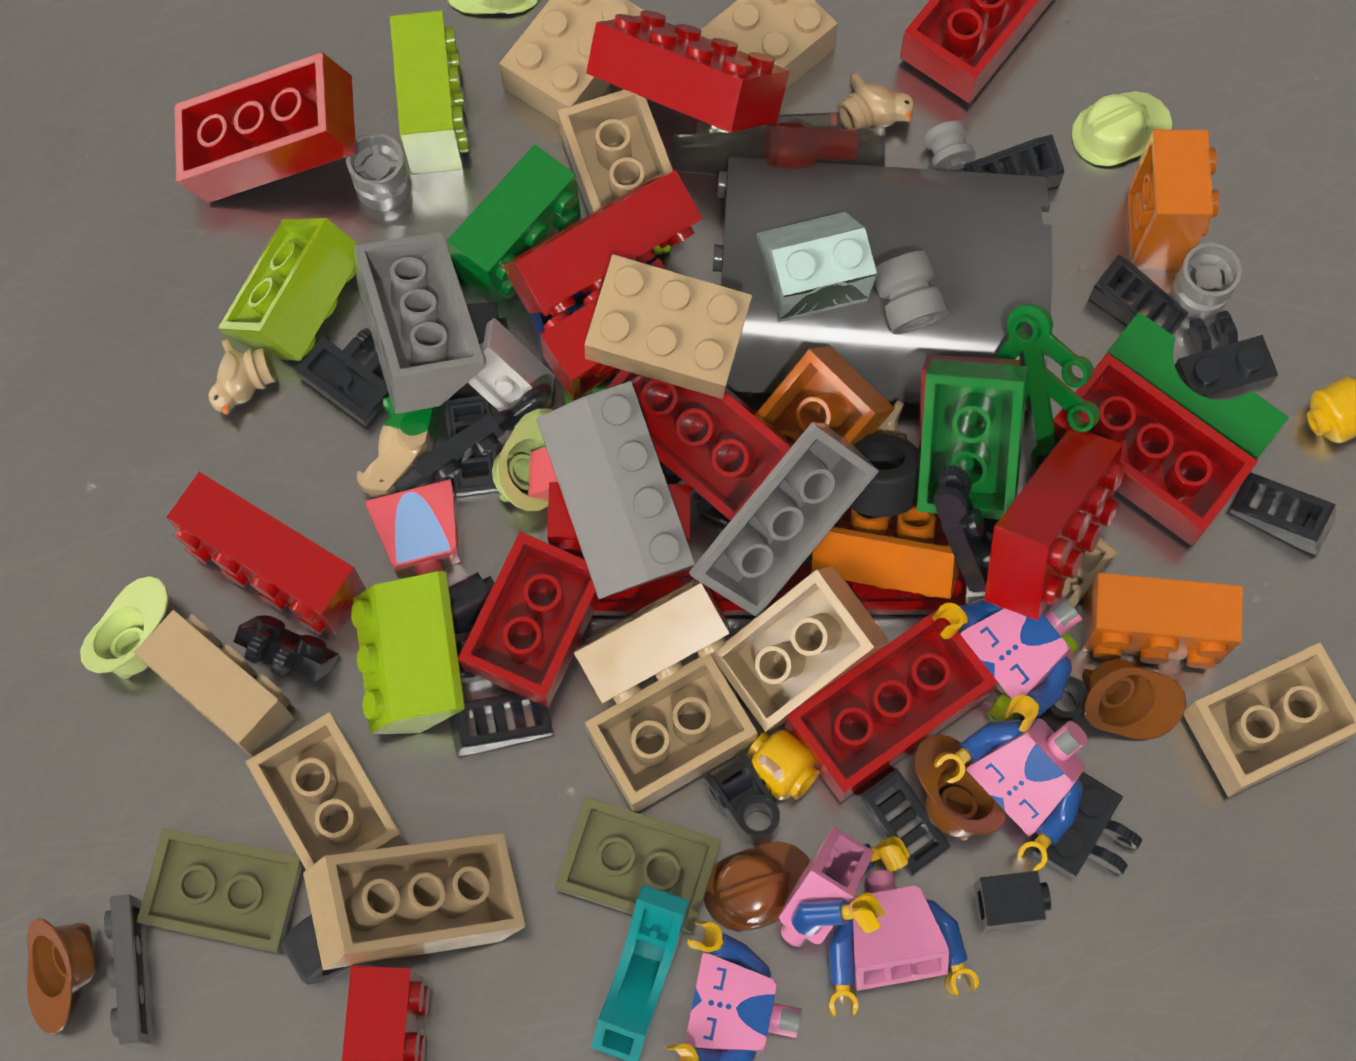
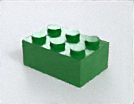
[446,144,581,306]
[917,359,1028,519]

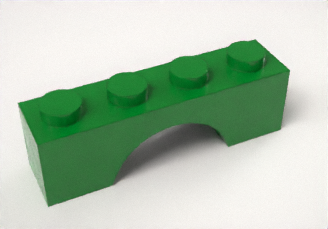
[1107,312,1289,460]

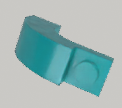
[591,885,689,1061]

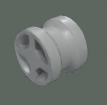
[924,120,976,171]

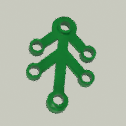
[994,304,1100,472]

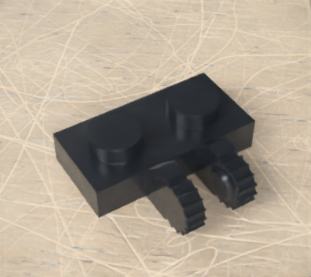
[1175,310,1278,399]
[294,328,389,426]
[233,615,339,682]
[1032,772,1143,879]

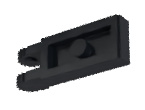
[934,465,992,593]

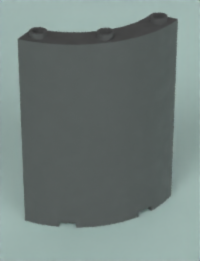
[713,156,1052,411]

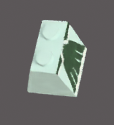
[756,212,877,322]

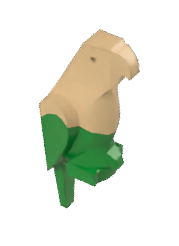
[357,395,441,498]

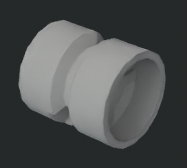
[346,133,411,211]
[1170,242,1242,320]
[874,250,949,334]

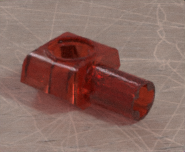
[764,122,858,169]

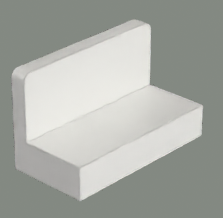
[468,318,554,412]

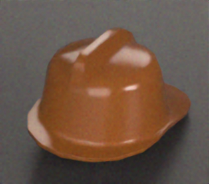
[1082,659,1186,740]
[914,734,1007,841]
[704,841,810,931]
[27,918,95,1034]

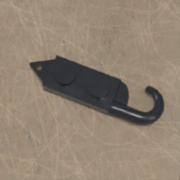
[394,383,552,493]

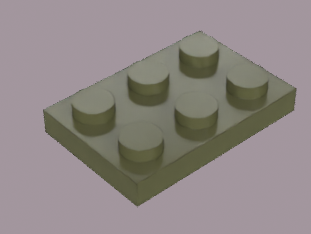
[555,796,722,934]
[137,828,303,953]

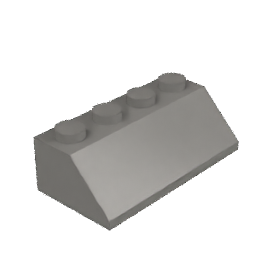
[354,231,485,414]
[536,381,695,600]
[689,422,879,617]

